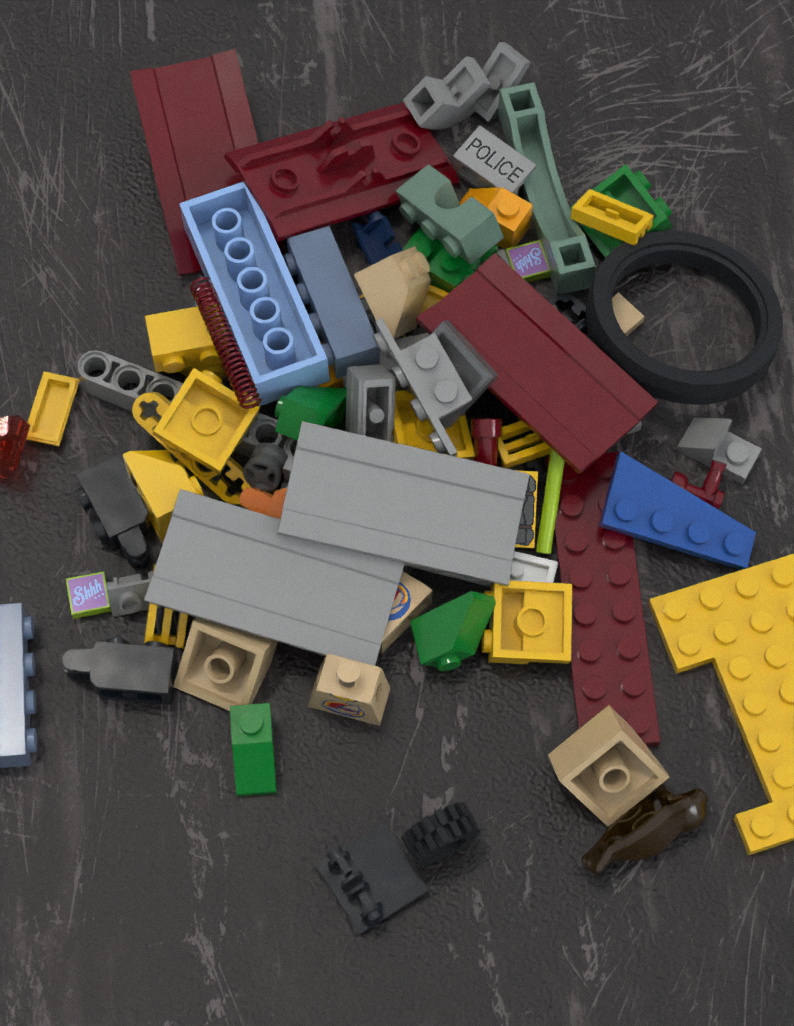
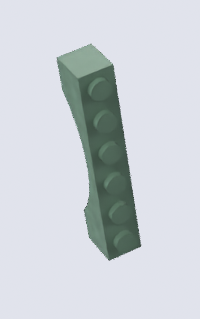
[497,82,596,295]

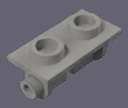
[106,571,161,617]

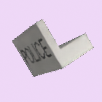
[453,125,536,196]

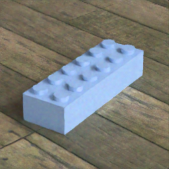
[179,182,330,406]

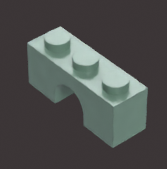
[396,164,504,265]

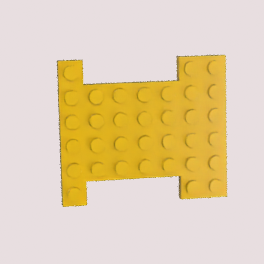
[648,554,794,856]

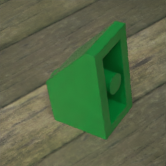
[274,386,346,441]
[410,591,496,671]
[230,703,277,797]

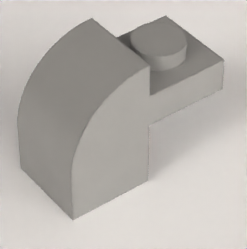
[403,56,491,130]

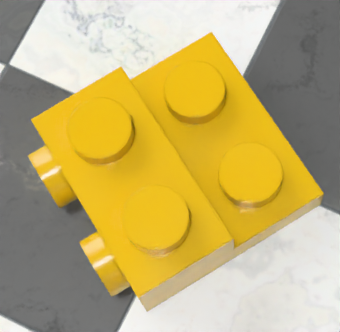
[153,368,260,474]
[391,390,475,461]
[481,580,572,664]

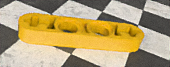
[132,391,252,505]

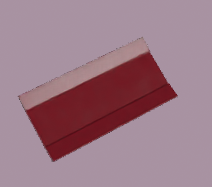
[129,49,286,277]
[224,102,460,242]
[415,253,658,474]

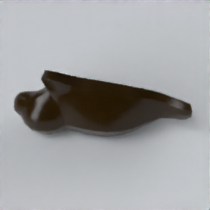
[581,783,708,875]

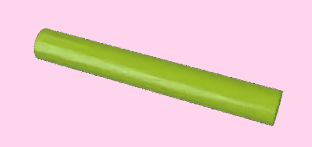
[536,448,565,555]

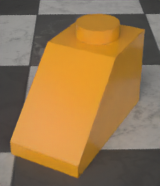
[459,187,533,249]

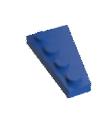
[599,452,756,570]

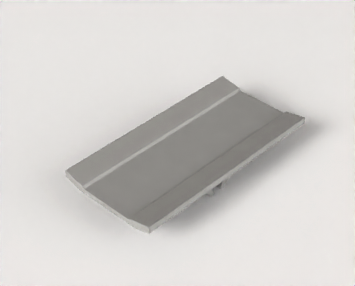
[277,421,530,586]
[144,489,405,666]

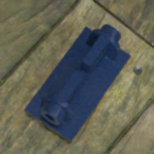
[351,211,403,266]

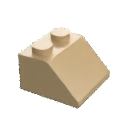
[354,246,431,339]
[173,617,278,711]
[548,705,670,827]

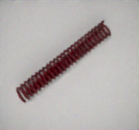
[190,277,262,409]

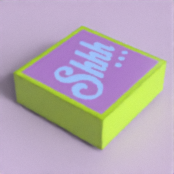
[505,240,550,283]
[66,571,112,619]

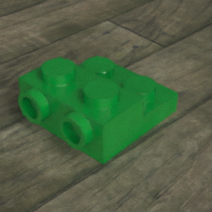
[570,164,673,258]
[403,226,498,293]

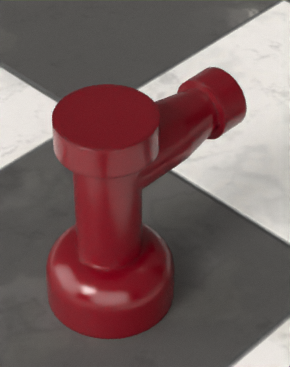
[671,460,726,510]

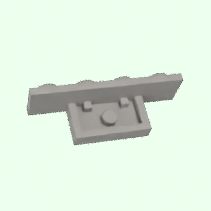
[373,318,472,457]

